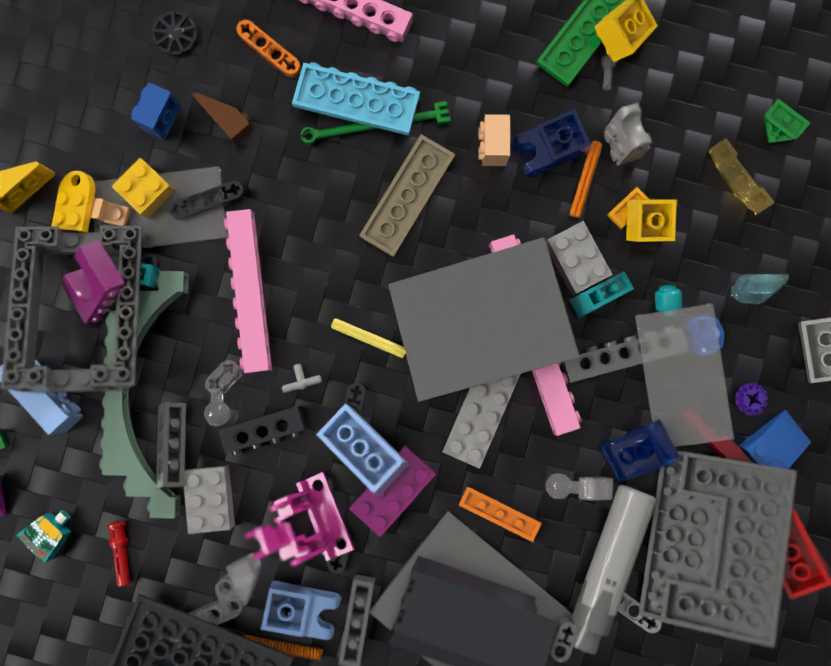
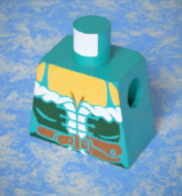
[16,510,71,563]

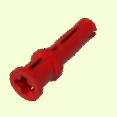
[107,521,131,586]

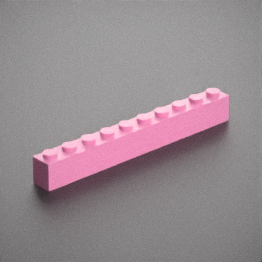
[489,234,581,436]

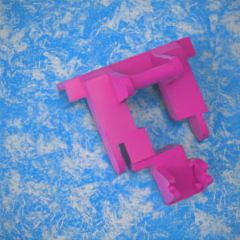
[245,472,355,566]

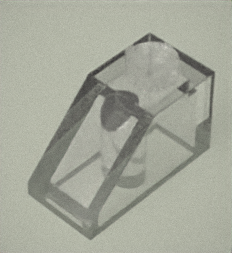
[226,553,261,606]

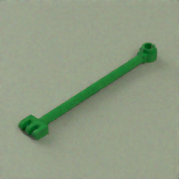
[301,101,451,145]

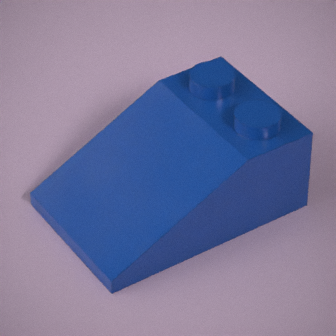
[738,410,811,469]

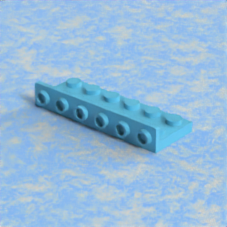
[292,63,420,135]

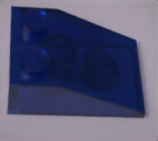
[600,419,679,482]

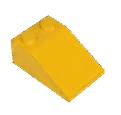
[594,0,657,62]
[0,161,56,213]

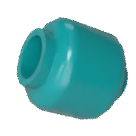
[655,285,683,316]

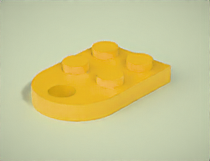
[51,171,95,233]

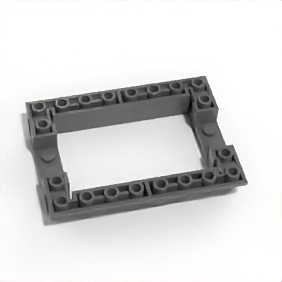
[1,226,143,393]

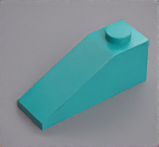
[569,272,634,318]

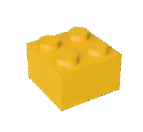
[111,158,176,219]
[626,200,677,242]

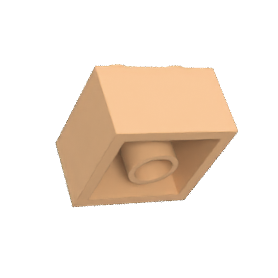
[479,115,510,166]

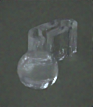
[204,360,243,427]
[545,473,613,500]

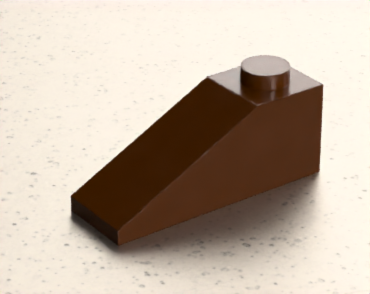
[192,92,253,144]

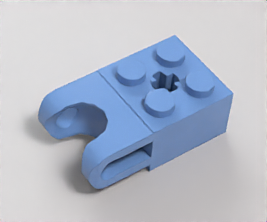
[261,580,342,640]

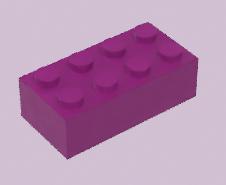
[350,445,436,537]

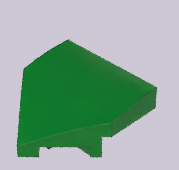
[764,99,810,143]

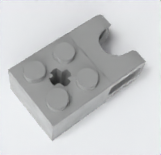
[604,103,652,166]

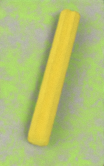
[331,318,406,358]

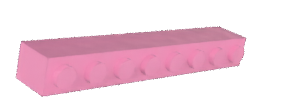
[224,209,272,373]

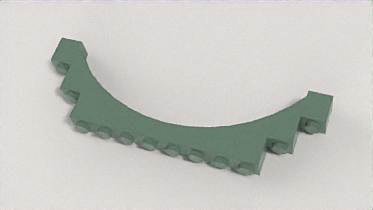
[100,271,189,518]

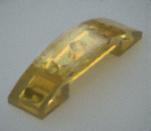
[709,138,775,215]

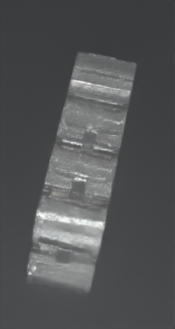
[165,574,246,642]

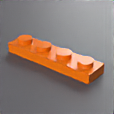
[458,486,542,542]

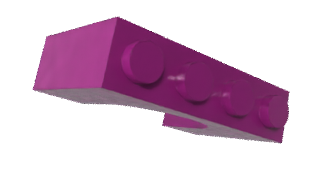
[60,240,125,324]

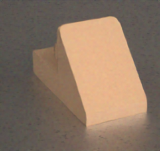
[90,198,131,226]

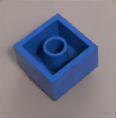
[131,82,182,140]

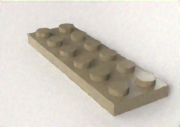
[359,134,455,257]

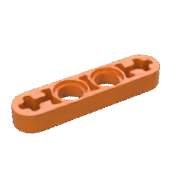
[237,20,301,77]

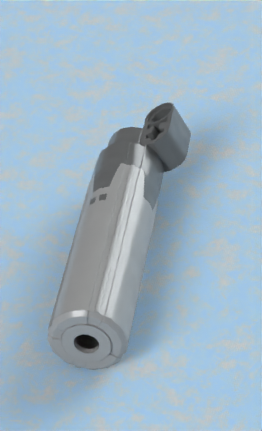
[550,485,657,663]

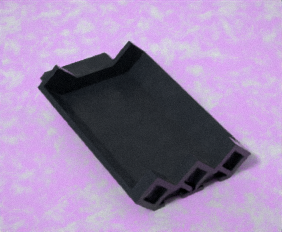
[388,555,558,666]

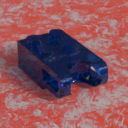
[510,109,591,178]

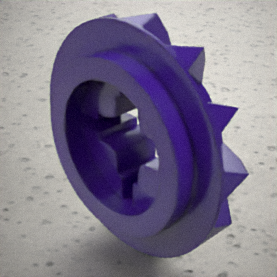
[735,383,769,416]

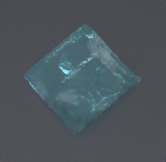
[732,274,788,303]

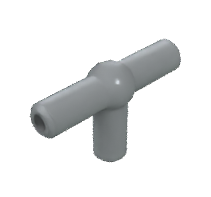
[282,364,322,393]

